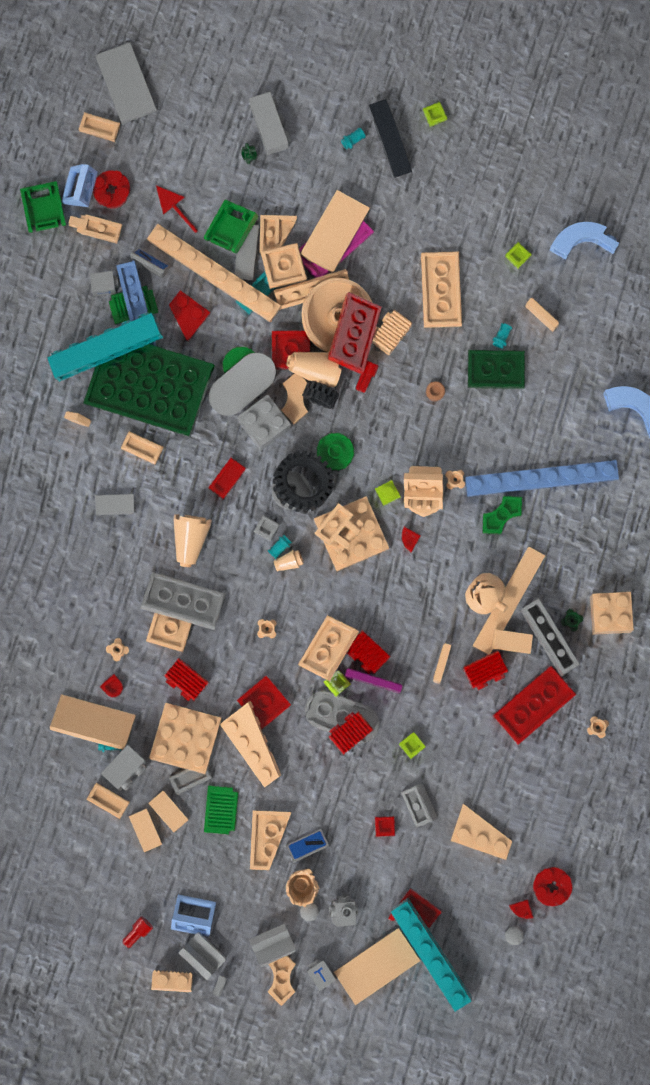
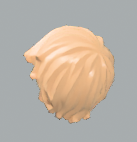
[286,869,320,907]

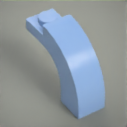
[550,222,619,260]
[603,386,650,439]

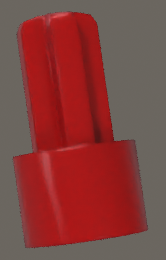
[355,361,379,393]
[122,916,153,948]

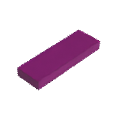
[345,668,402,694]

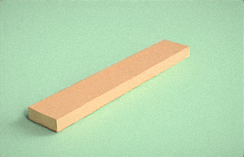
[473,547,545,655]

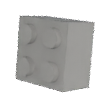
[237,395,291,451]
[101,745,147,792]

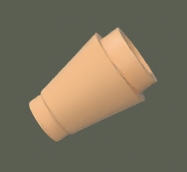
[274,550,304,572]

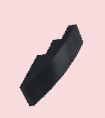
[368,99,412,178]

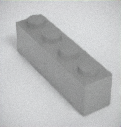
[520,599,580,676]

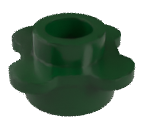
[241,143,257,164]
[561,609,584,632]

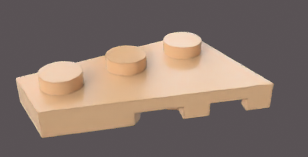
[451,804,512,860]

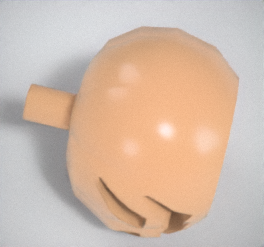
[465,573,508,614]

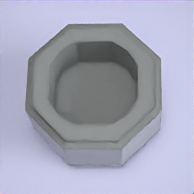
[300,903,319,921]
[505,927,524,945]

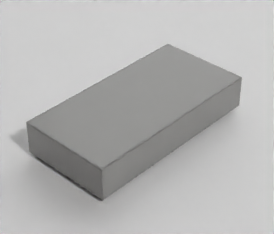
[95,494,135,515]
[169,769,212,795]

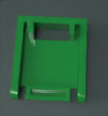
[20,181,66,233]
[204,199,259,254]

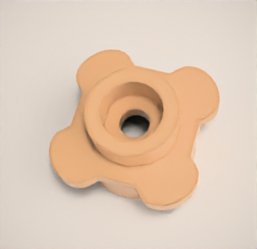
[445,470,465,489]
[257,619,277,639]
[106,638,129,661]
[587,716,609,738]

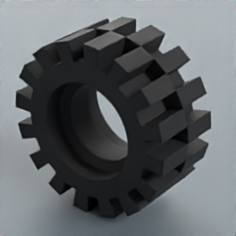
[302,381,339,409]

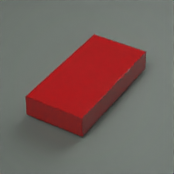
[208,458,246,499]

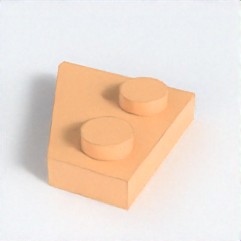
[260,215,297,254]

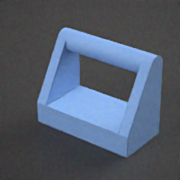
[61,164,98,207]
[171,894,216,937]

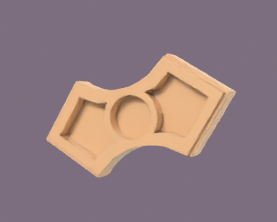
[281,373,308,425]
[268,955,296,1006]

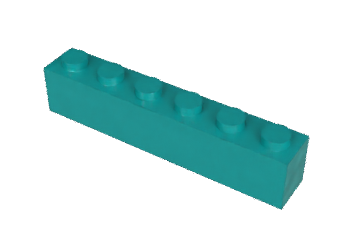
[47,313,164,382]
[391,898,472,1012]

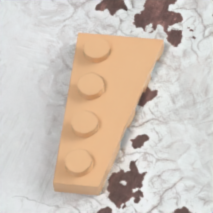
[220,701,281,787]

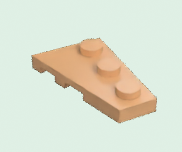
[250,810,292,870]

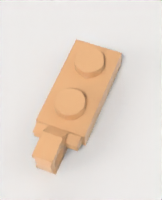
[69,215,122,244]

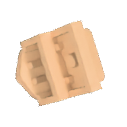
[404,466,444,517]

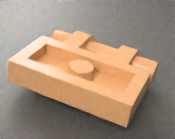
[315,503,364,554]

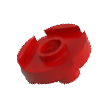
[93,170,131,209]
[533,867,572,907]

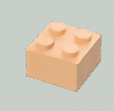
[590,592,634,635]

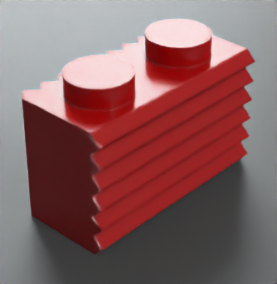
[347,630,390,675]
[462,651,508,690]
[164,658,209,701]
[328,711,373,755]

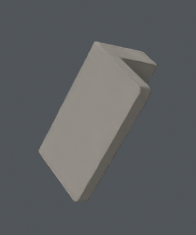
[249,924,296,967]
[179,932,227,980]

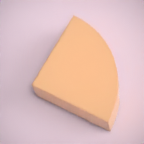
[64,411,91,427]

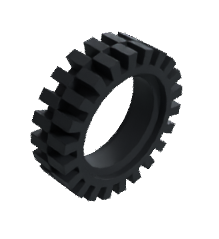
[272,451,334,512]

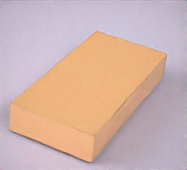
[79,112,120,142]
[525,298,559,332]
[121,431,164,465]
[492,630,533,654]
[433,643,451,684]
[86,783,130,819]
[149,791,188,833]
[129,809,162,853]

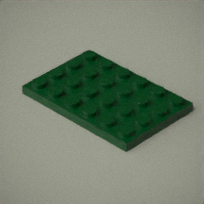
[83,344,215,437]

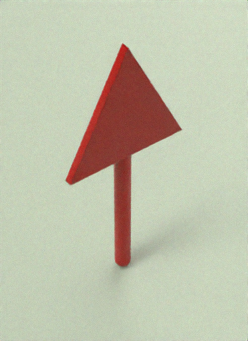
[156,185,198,233]

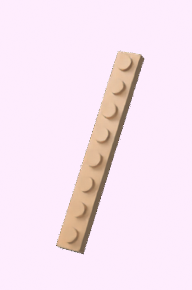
[147,224,281,323]

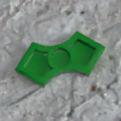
[482,496,522,534]

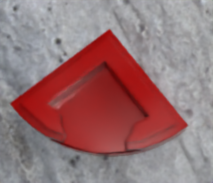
[401,526,421,553]
[509,899,534,919]

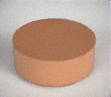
[426,381,445,401]

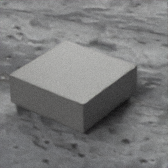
[254,515,280,542]
[213,975,227,997]

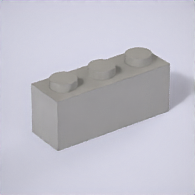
[249,92,291,156]

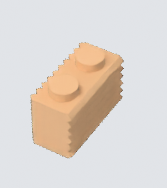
[372,310,412,355]
[151,970,193,992]

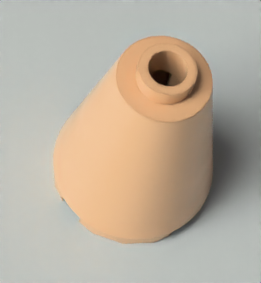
[287,352,342,388]
[173,514,212,567]

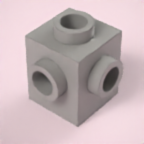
[329,896,358,927]

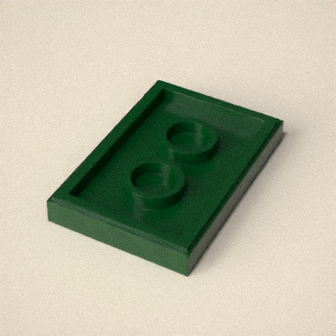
[467,350,525,389]

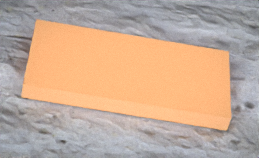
[300,190,370,273]
[421,251,462,328]
[50,694,136,750]
[334,928,420,1005]

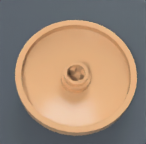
[302,278,372,352]

